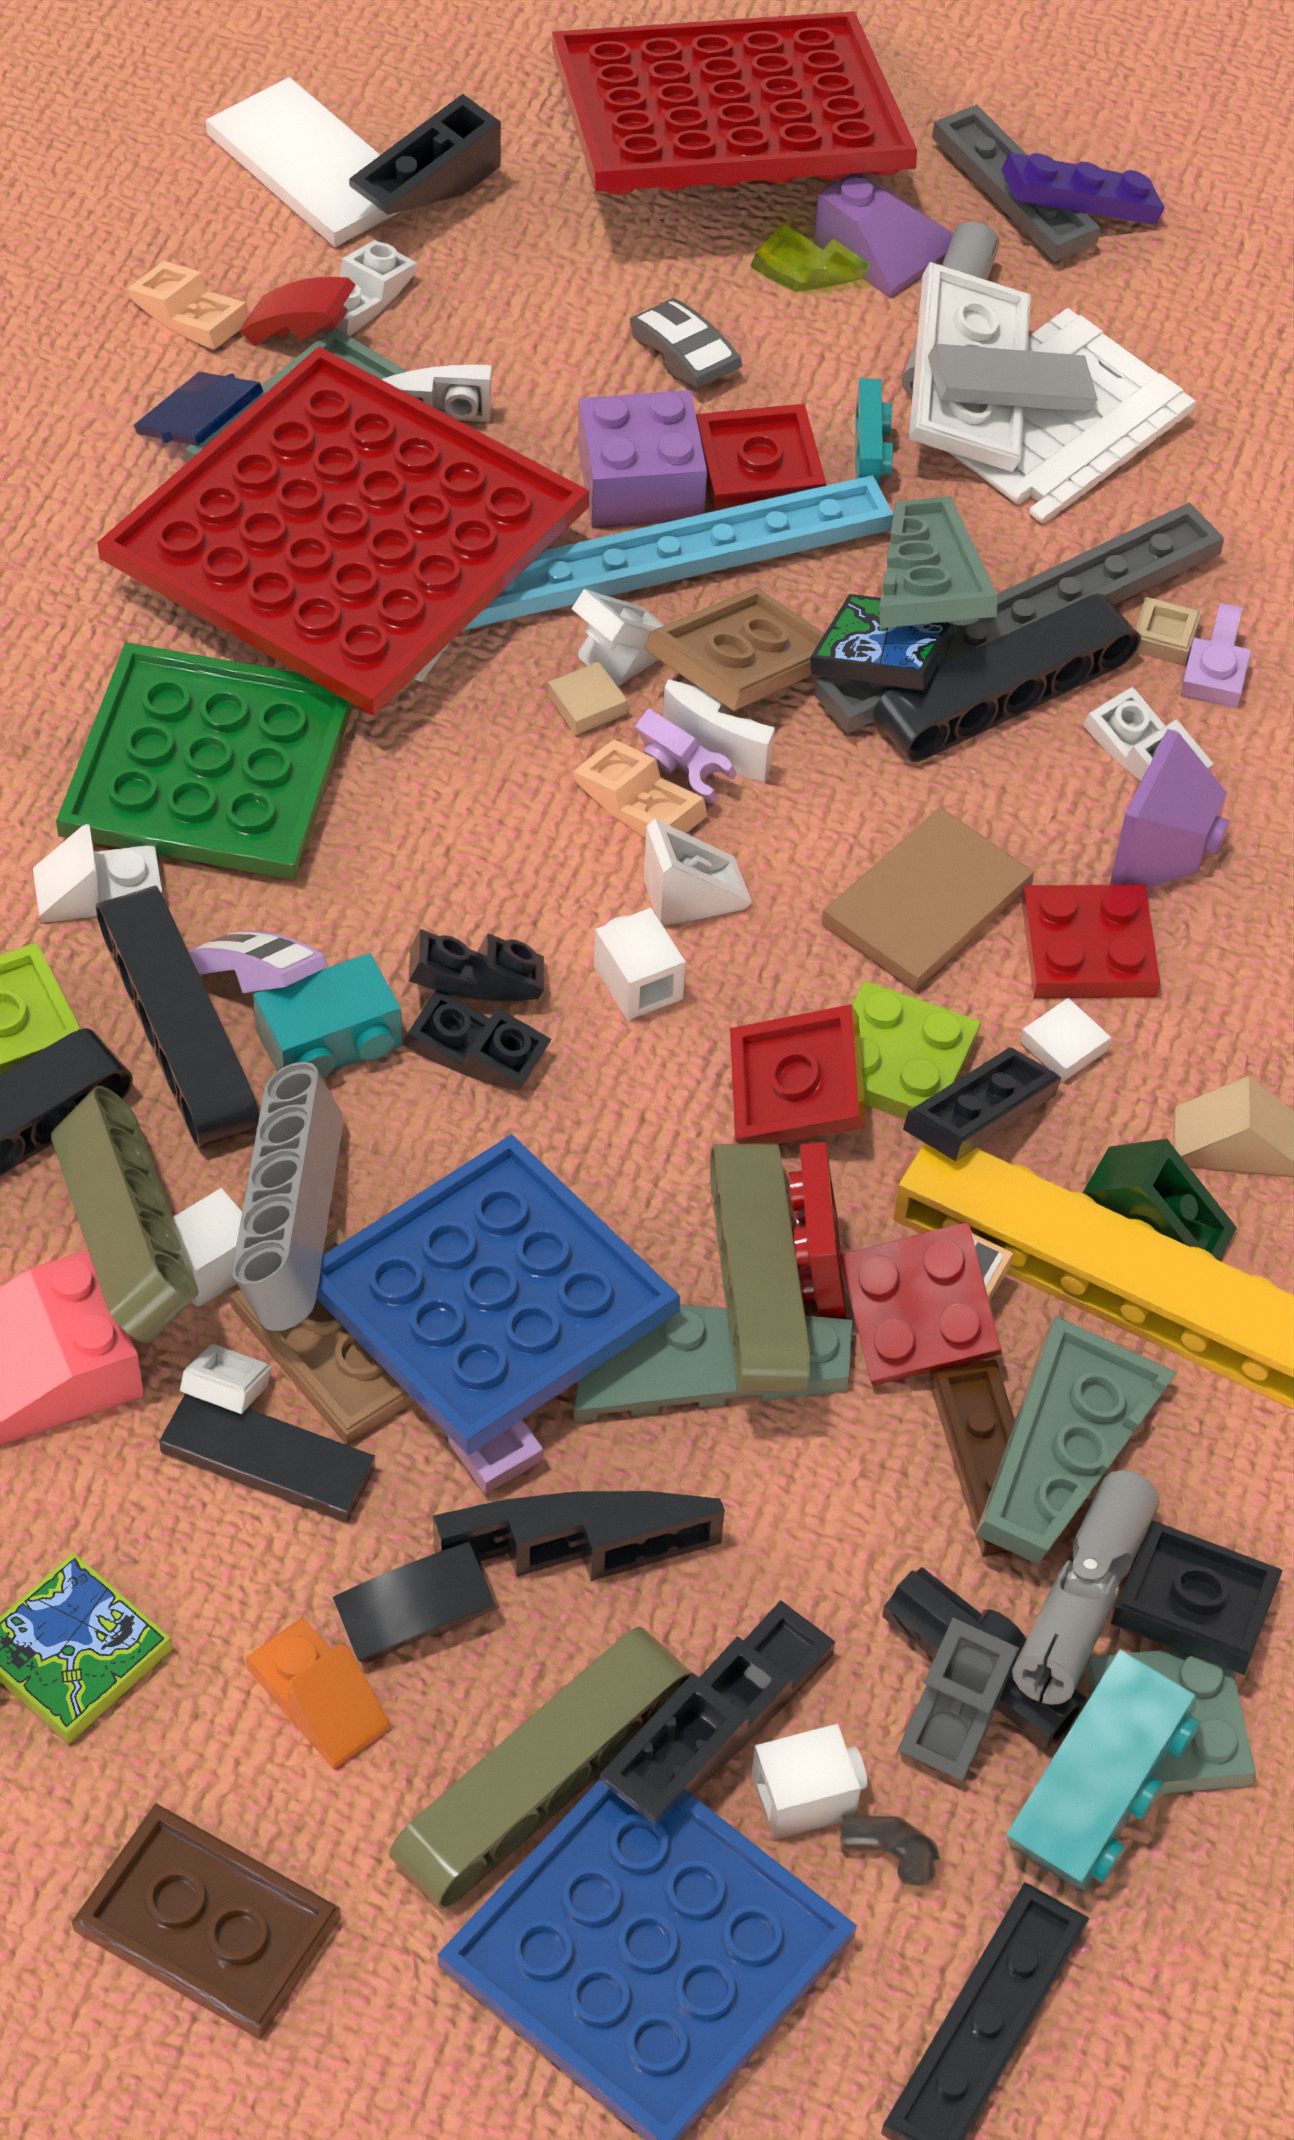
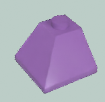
[814,173,953,298]
[1110,729,1230,888]

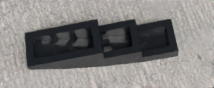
[433,1491,725,1581]
[599,1600,835,1825]

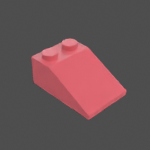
[0,1249,144,1446]

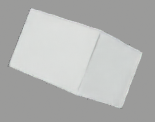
[644,819,752,926]

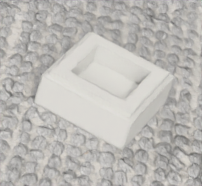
[1020,998,1111,1082]
[180,1344,272,1414]

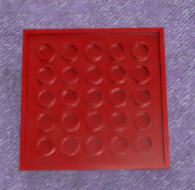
[552,11,917,195]
[97,346,589,716]

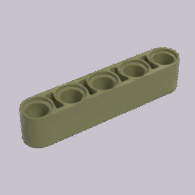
[51,1086,199,1343]
[710,1143,810,1393]
[388,1627,692,1909]

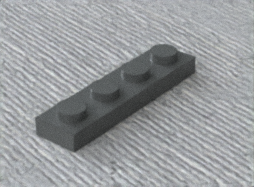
[932,104,1100,262]

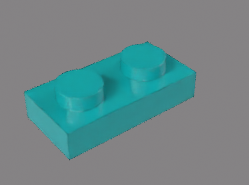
[855,378,893,487]

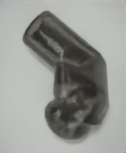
[840,1815,941,1885]

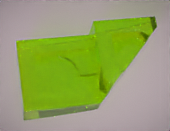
[750,223,870,292]

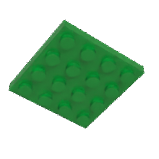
[56,642,354,880]

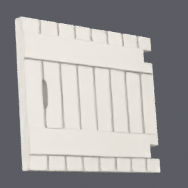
[948,308,1196,524]

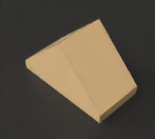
[1173,1075,1294,1177]

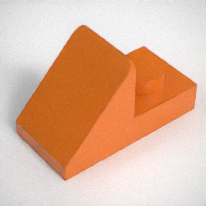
[246,1617,391,1770]

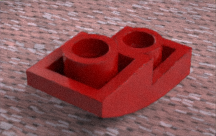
[239,276,356,346]

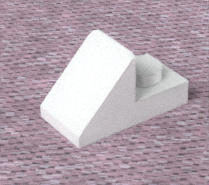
[571,589,664,686]
[33,824,162,924]

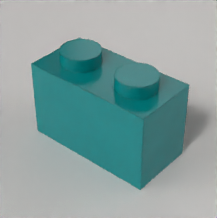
[253,953,402,1078]

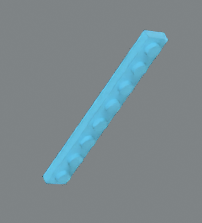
[463,475,893,630]

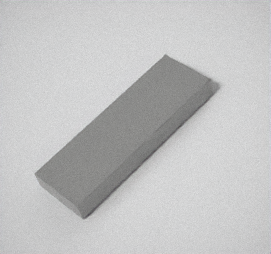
[928,344,1098,412]

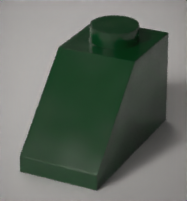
[1082,1138,1237,1260]

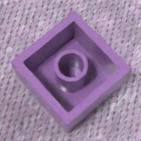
[578,390,707,528]

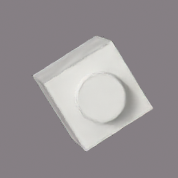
[594,908,686,1021]
[173,1188,242,1308]
[751,1724,867,1841]

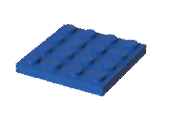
[316,1134,680,1456]
[437,1781,857,2140]

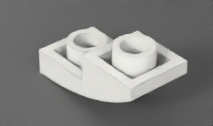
[335,240,417,336]
[381,365,492,422]
[663,679,775,783]
[1082,687,1214,781]

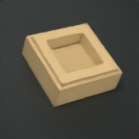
[1135,597,1202,666]
[547,662,628,735]

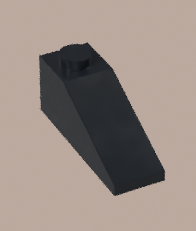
[349,94,501,215]

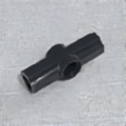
[882,1567,1087,1748]

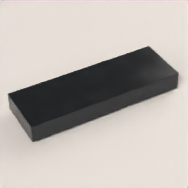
[903,1047,1062,1161]
[159,1393,376,1523]

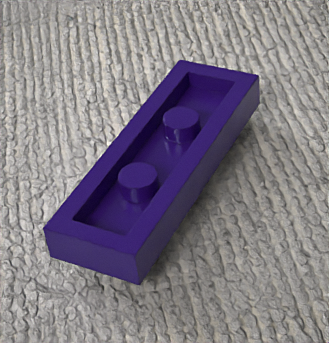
[1001,152,1165,225]

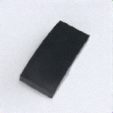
[409,929,544,1001]
[403,991,551,1091]
[333,1542,499,1664]

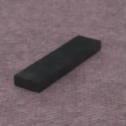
[881,1882,1090,2140]

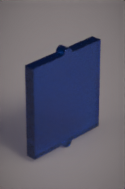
[134,372,264,446]

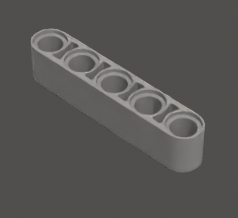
[232,1062,343,1331]

